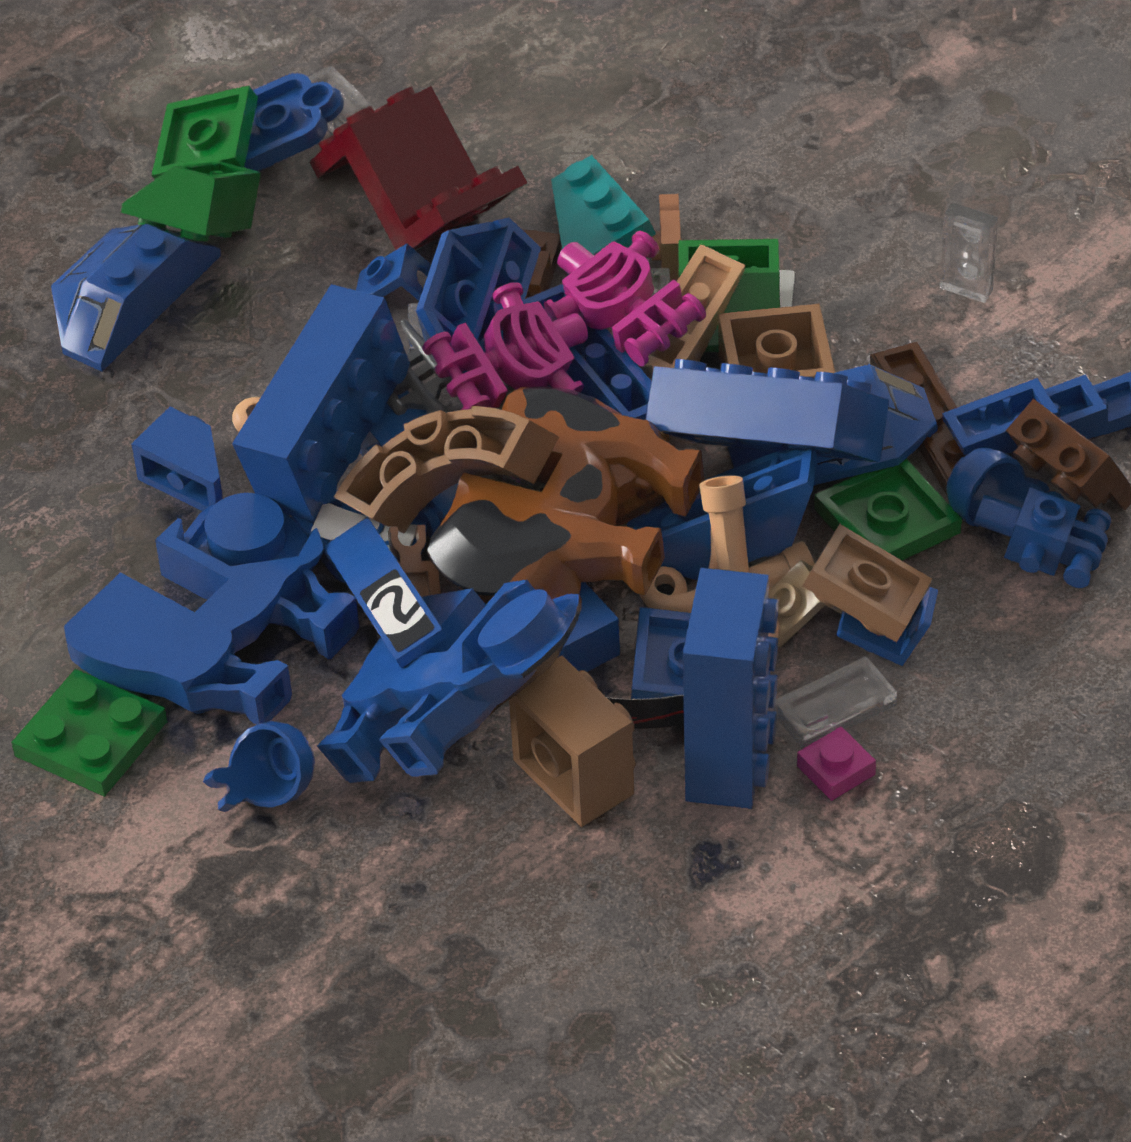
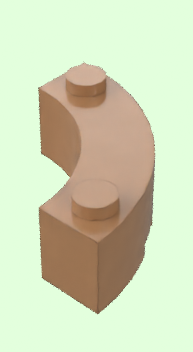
[334,406,559,534]

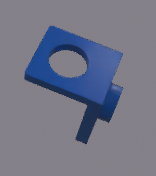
[356,243,431,301]
[837,587,938,666]

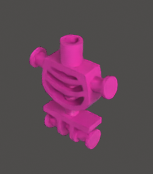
[544,231,706,366]
[422,282,588,410]

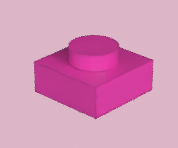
[797,727,876,801]

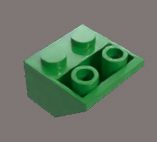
[121,161,261,241]
[678,239,780,353]

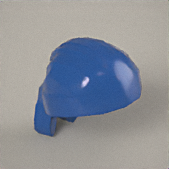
[946,448,1050,527]
[203,721,315,812]

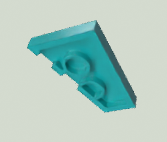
[551,155,656,275]

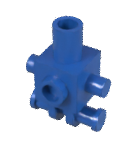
[973,487,1111,588]

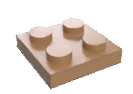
[802,524,932,643]

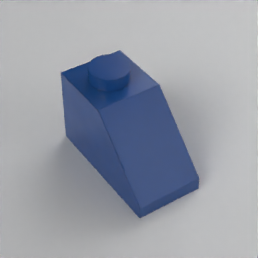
[132,407,223,511]

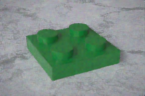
[151,85,258,179]
[814,459,962,561]
[11,669,167,797]

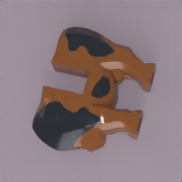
[427,387,705,603]

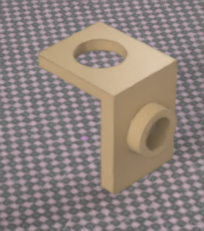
[769,560,843,647]

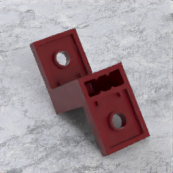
[309,86,527,250]

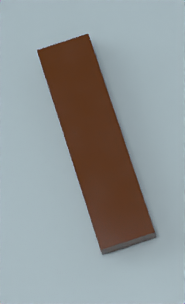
[870,342,966,497]

